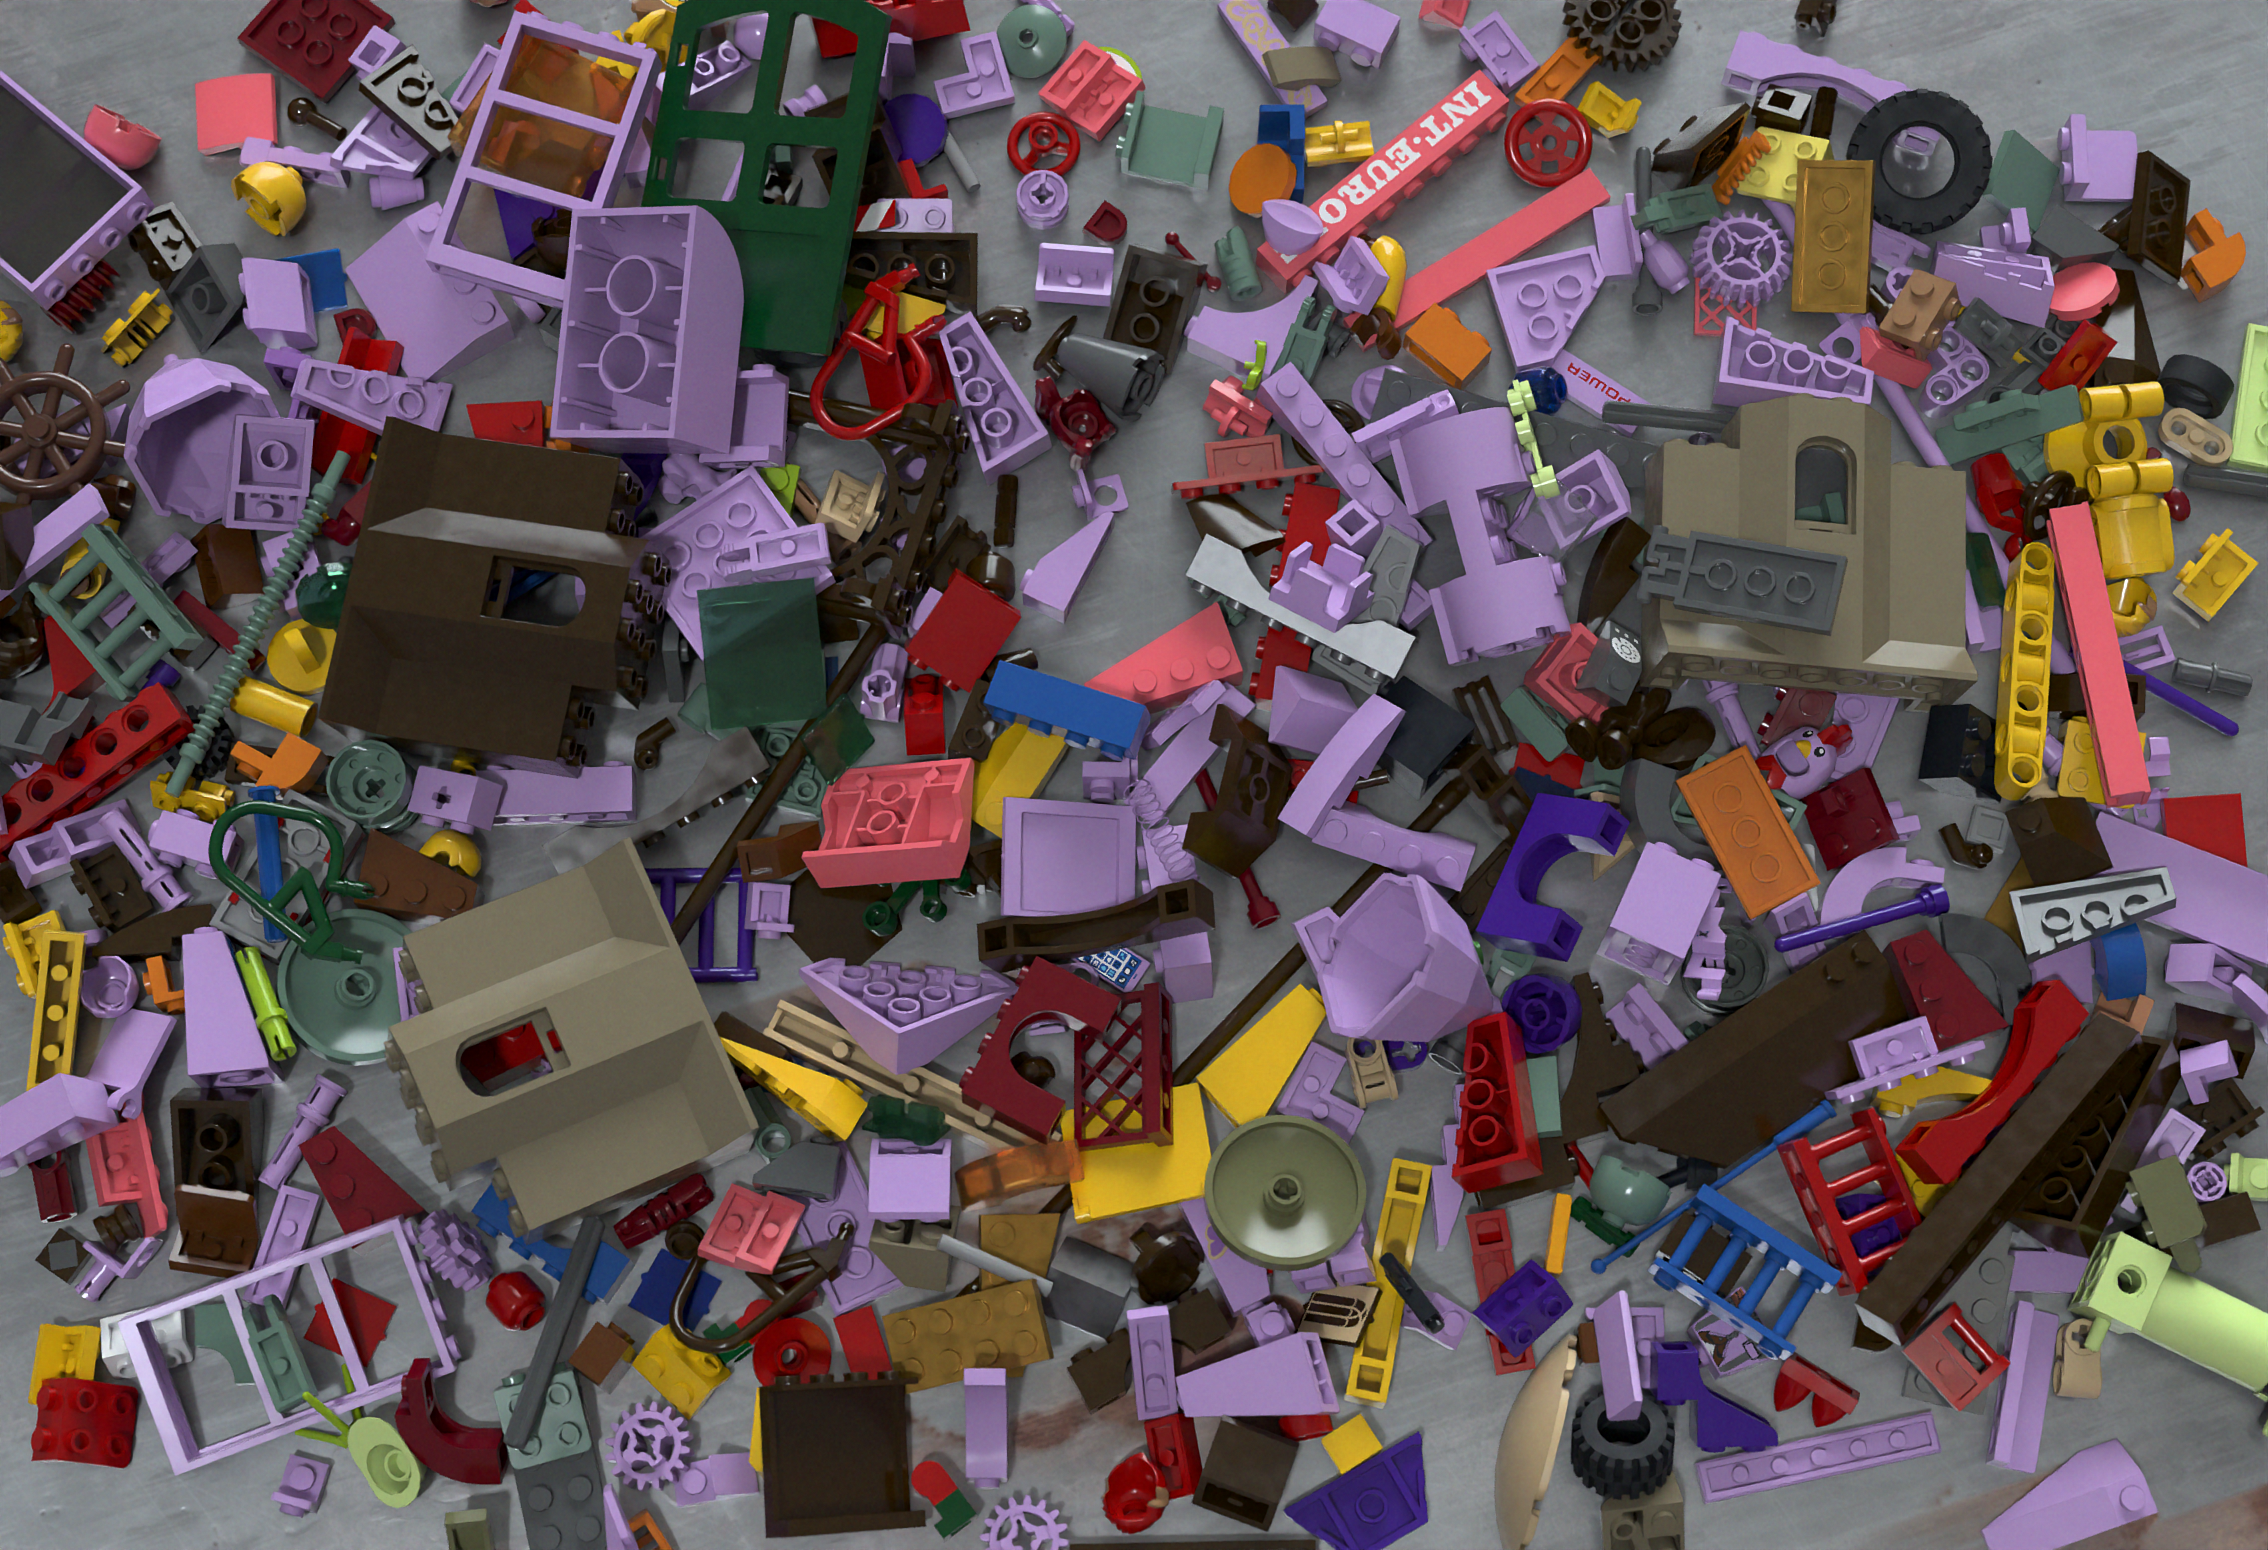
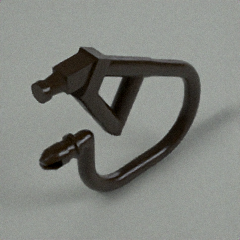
[668,1222,855,1353]

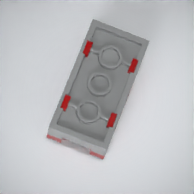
[209,789,366,966]

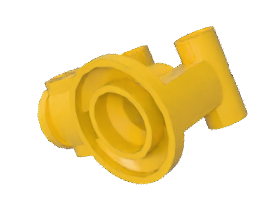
[2043,381,2175,580]

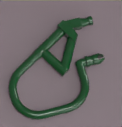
[208,800,375,964]

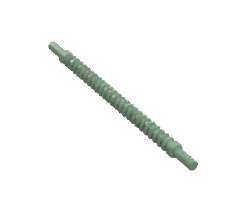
[164,450,351,798]

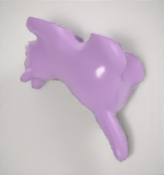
[658,454,737,504]

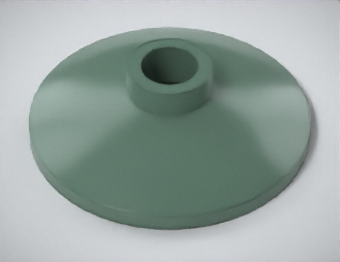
[996,5,1067,78]

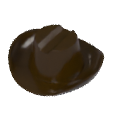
[1632,707,1716,771]

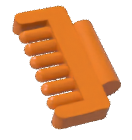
[1712,131,1771,205]

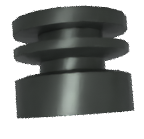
[1680,925,1769,1017]

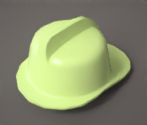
[347,1416,427,1508]

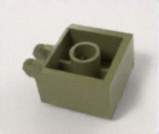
[2126,1155,2208,1274]

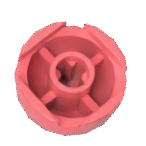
[84,104,162,171]

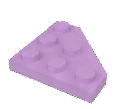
[1486,245,1605,374]

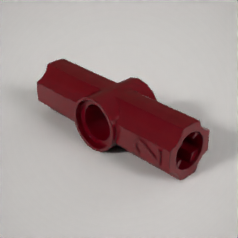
[27,1148,78,1223]

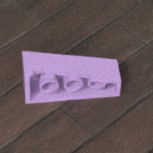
[939,311,1052,486]
[1712,316,1874,407]

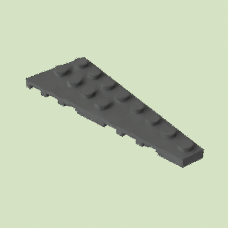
[1369,368,1661,488]

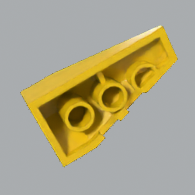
[971,722,1069,839]
[719,1037,868,1142]

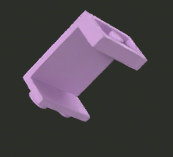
[699,364,789,470]

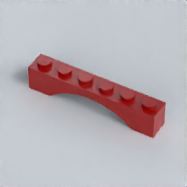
[1894,979,2090,1184]

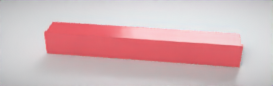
[2045,501,2151,808]

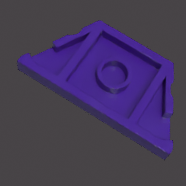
[493,140,625,262]
[1283,1431,1428,1550]

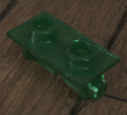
[862,1094,951,1146]

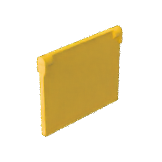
[1060,1082,1212,1224]

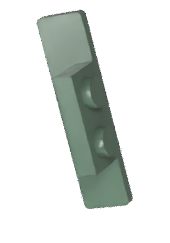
[1936,385,2084,465]

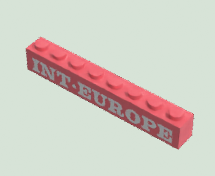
[1256,69,1509,295]

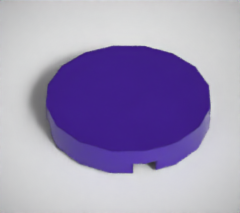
[884,93,948,168]

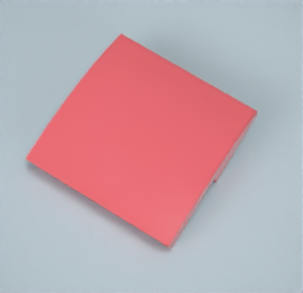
[1038,40,1146,142]
[195,73,278,156]
[698,1183,806,1275]

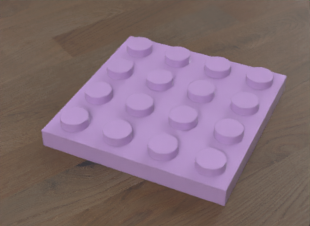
[640,465,836,667]

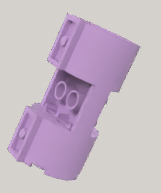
[1389,407,1572,667]

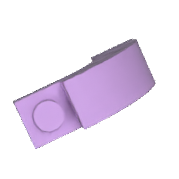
[1325,499,1434,631]
[1816,847,1945,941]

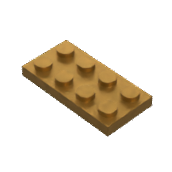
[1791,160,1876,314]
[882,1278,1054,1395]

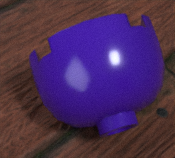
[1501,973,1582,1054]

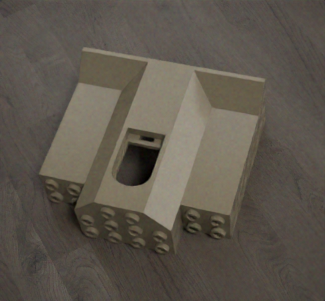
[1640,393,1978,713]
[383,837,759,1246]

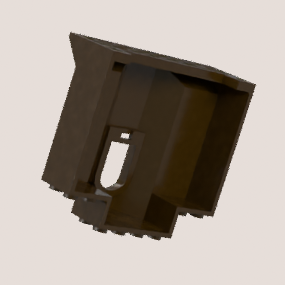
[318,416,672,779]

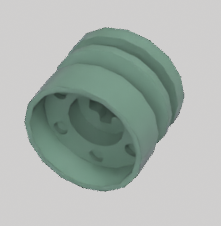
[326,739,419,835]

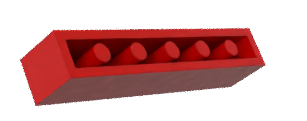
[1248,482,1340,711]

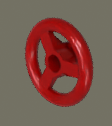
[1007,111,1081,177]

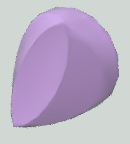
[1262,199,1323,255]

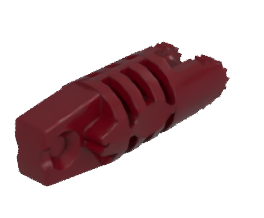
[613,1173,715,1250]

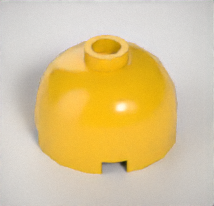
[231,161,306,237]

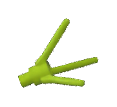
[294,1363,363,1449]

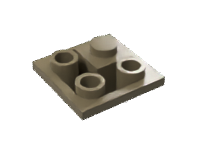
[869,1205,961,1292]
[1600,1470,1685,1550]

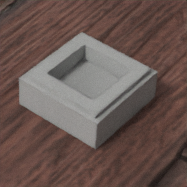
[1965,804,2010,854]

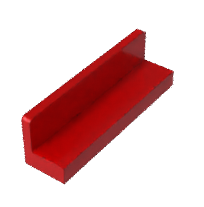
[311,327,404,485]

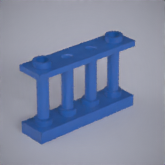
[1647,1184,1843,1361]

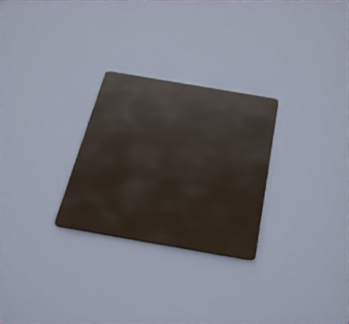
[786,869,903,966]

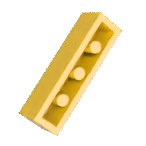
[26,930,87,1091]

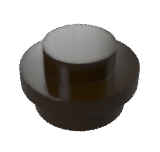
[665,1221,705,1260]

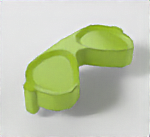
[1242,340,1267,391]

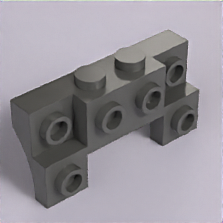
[0,679,97,766]

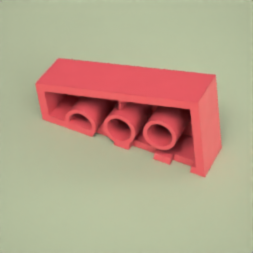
[1084,601,1243,715]

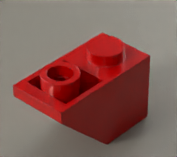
[904,674,946,756]

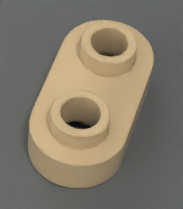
[2158,408,2233,467]

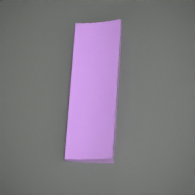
[2083,811,2268,968]

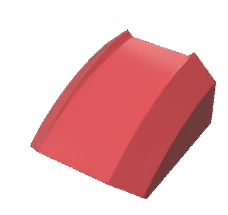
[1523,622,1610,724]

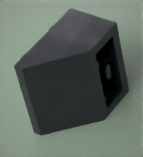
[1918,704,2002,804]

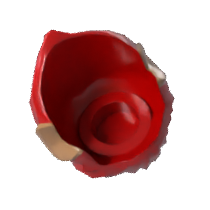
[1101,1452,1169,1534]

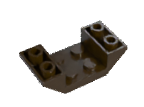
[1182,704,1293,879]

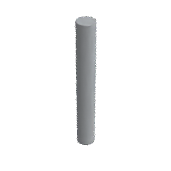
[923,94,981,193]
[936,1234,1053,1297]

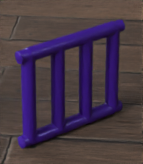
[644,868,759,983]

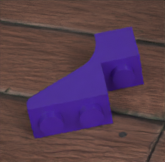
[1650,1341,1778,1453]

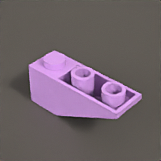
[645,41,752,127]

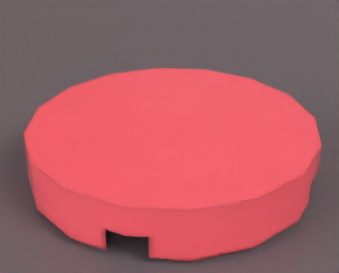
[2048,262,2120,321]

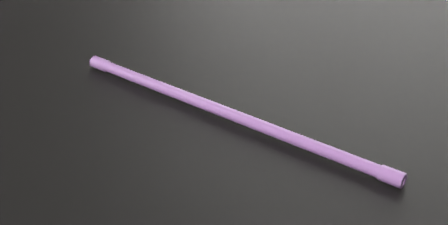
[1762,199,2077,675]

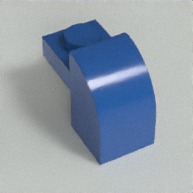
[2089,923,2147,1001]

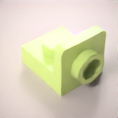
[2224,1153,2268,1201]

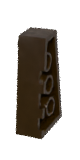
[844,231,978,318]

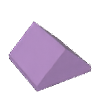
[1268,665,1358,756]

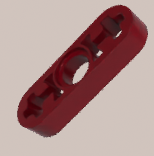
[172,590,267,673]

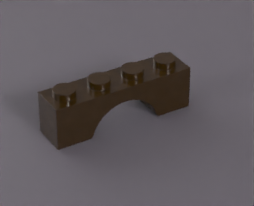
[1067,1287,1232,1415]

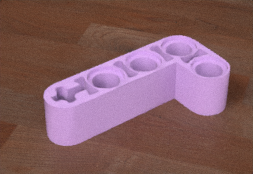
[1880,267,1990,419]

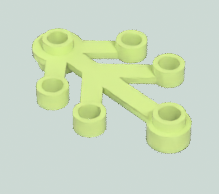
[1507,379,1561,499]

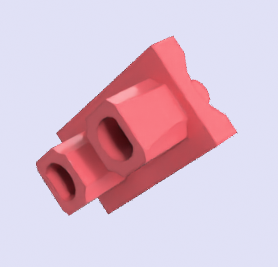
[1202,375,1273,438]

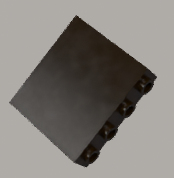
[759,1370,926,1538]

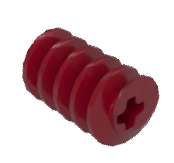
[40,258,121,335]

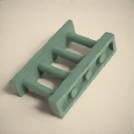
[28,523,204,702]

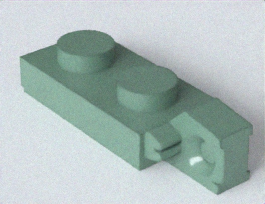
[1630,183,1723,233]

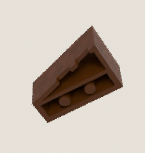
[354,827,485,925]

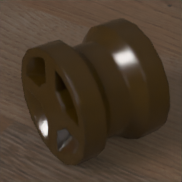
[93,1203,142,1254]

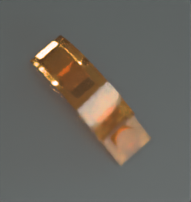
[954,1139,1085,1213]

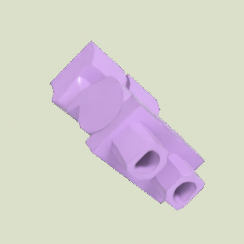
[1291,1208,1377,1294]

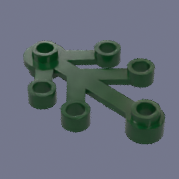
[862,818,973,936]

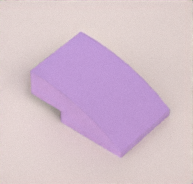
[222,414,315,532]

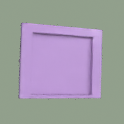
[1001,797,1136,917]

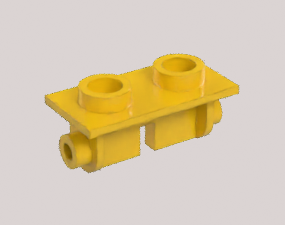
[150,771,236,822]

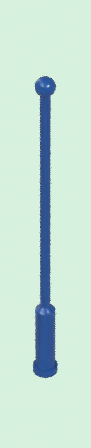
[1591,1099,1837,1275]

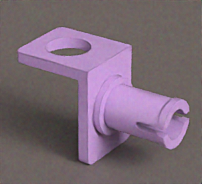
[75,1237,163,1303]

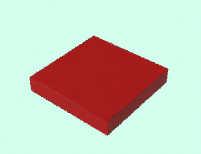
[2160,793,2248,868]

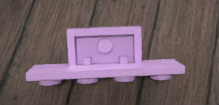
[1824,1016,1986,1105]

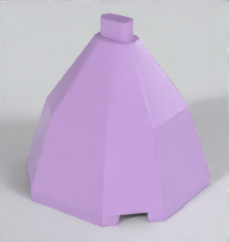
[124,354,281,524]
[1317,873,1503,1042]

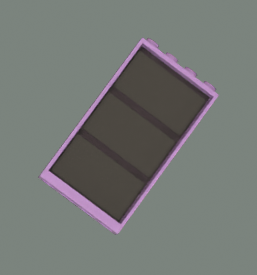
[0,70,155,311]

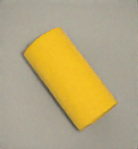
[230,675,318,739]

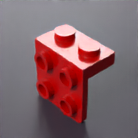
[31,1377,138,1468]

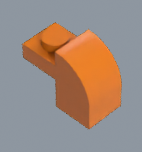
[2181,208,2246,303]
[230,732,329,800]

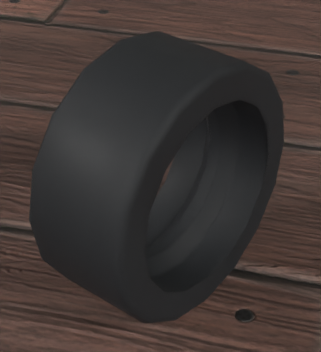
[2156,354,2234,419]

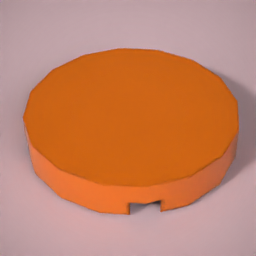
[1228,143,1297,218]

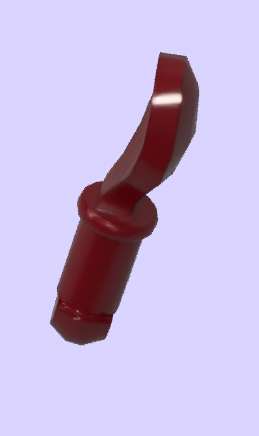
[2146,447,2191,522]

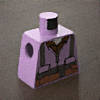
[1687,1286,1774,1380]

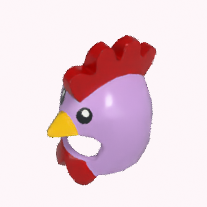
[1755,724,1853,800]

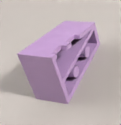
[1929,241,2055,328]

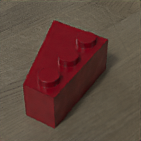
[1882,929,2009,1052]
[298,1126,430,1257]

